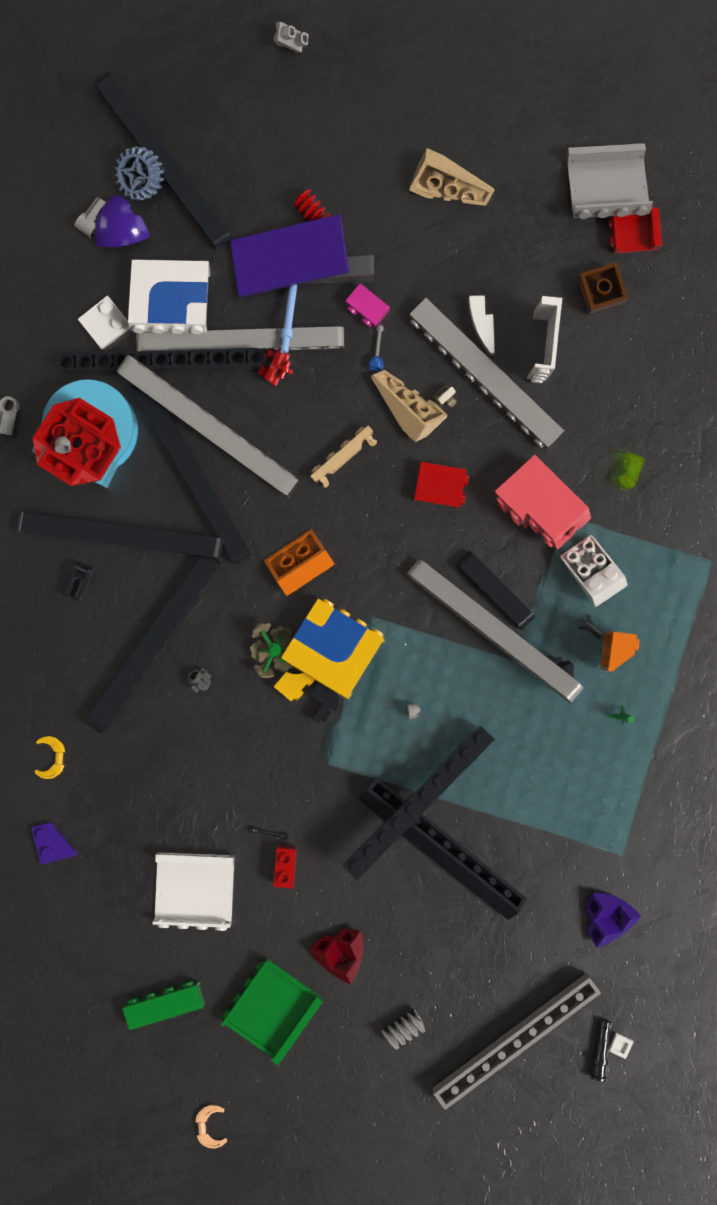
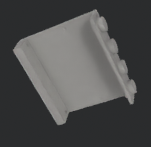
[567,143,653,219]

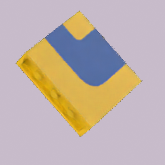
[281,599,385,700]

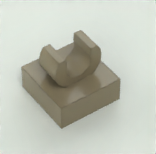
[432,384,457,407]

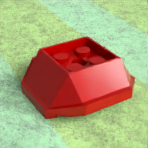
[32,397,121,486]

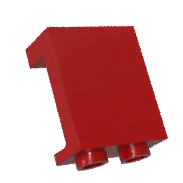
[414,462,469,509]

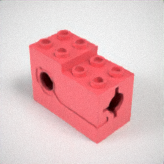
[495,455,591,550]

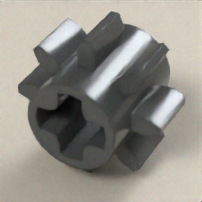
[187,668,211,693]

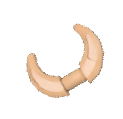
[195,1105,227,1149]

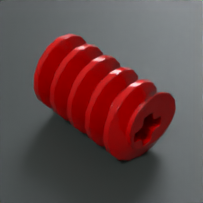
[294,189,330,221]

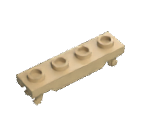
[311,426,377,488]

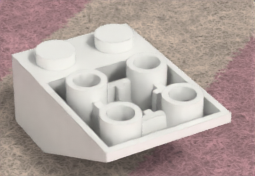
[560,535,628,607]

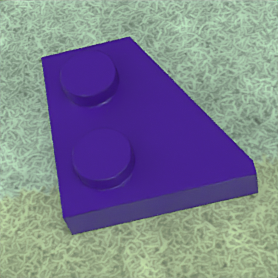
[31,822,78,865]

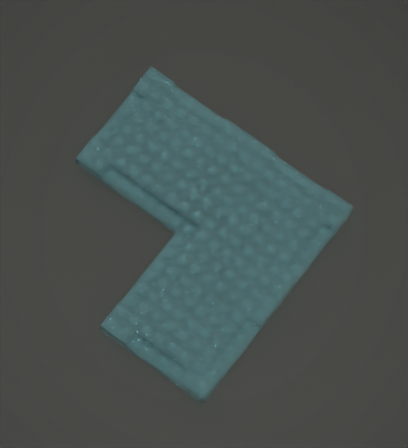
[329,522,714,856]

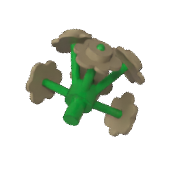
[250,623,293,678]

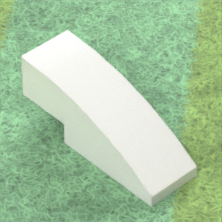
[468,296,494,356]

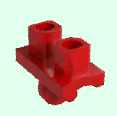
[259,348,293,386]

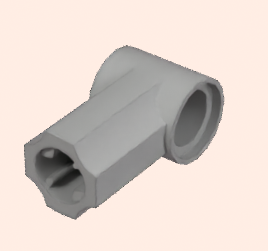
[74,197,106,238]
[0,396,20,436]

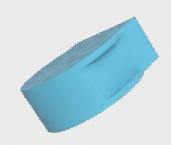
[32,380,138,488]

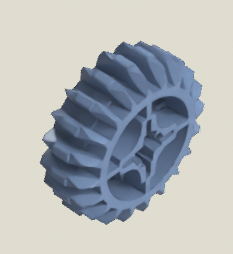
[114,147,164,200]

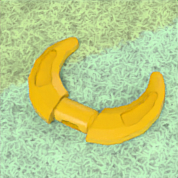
[35,736,65,779]

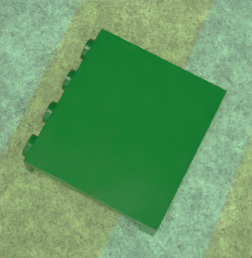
[221,958,323,1065]

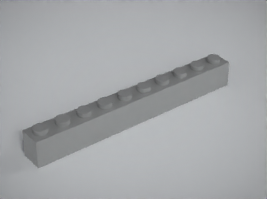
[409,298,564,449]
[433,973,601,1110]

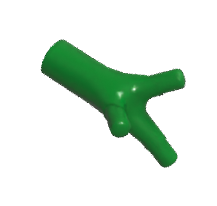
[607,706,635,725]

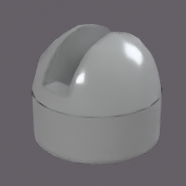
[54,436,71,454]
[406,703,421,719]

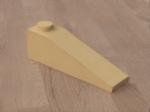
[409,148,494,206]
[371,370,448,442]

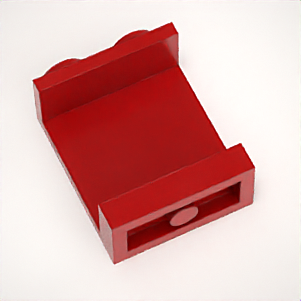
[608,207,662,254]

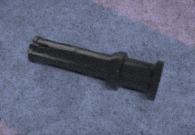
[590,1020,612,1082]

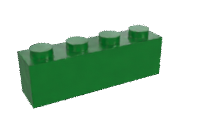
[123,980,205,1030]

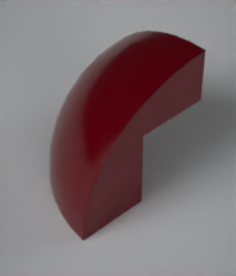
[309,929,363,985]

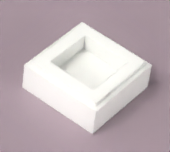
[608,1032,634,1059]

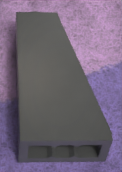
[305,255,374,284]

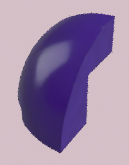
[95,195,150,247]
[587,893,641,948]

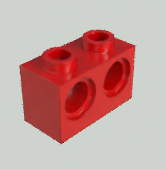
[274,845,297,889]

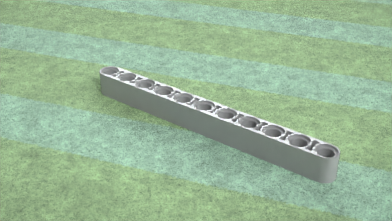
[136,327,344,351]
[116,355,298,495]
[407,559,584,703]

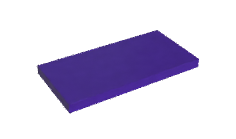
[230,215,350,298]

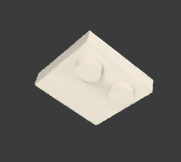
[78,296,130,350]

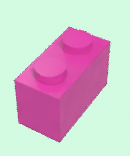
[346,283,390,328]

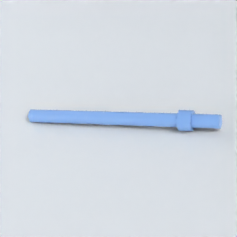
[280,285,297,354]

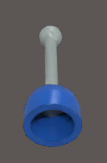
[368,324,384,371]

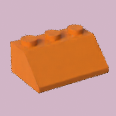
[264,529,335,596]
[600,631,640,672]

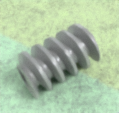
[381,1009,425,1049]

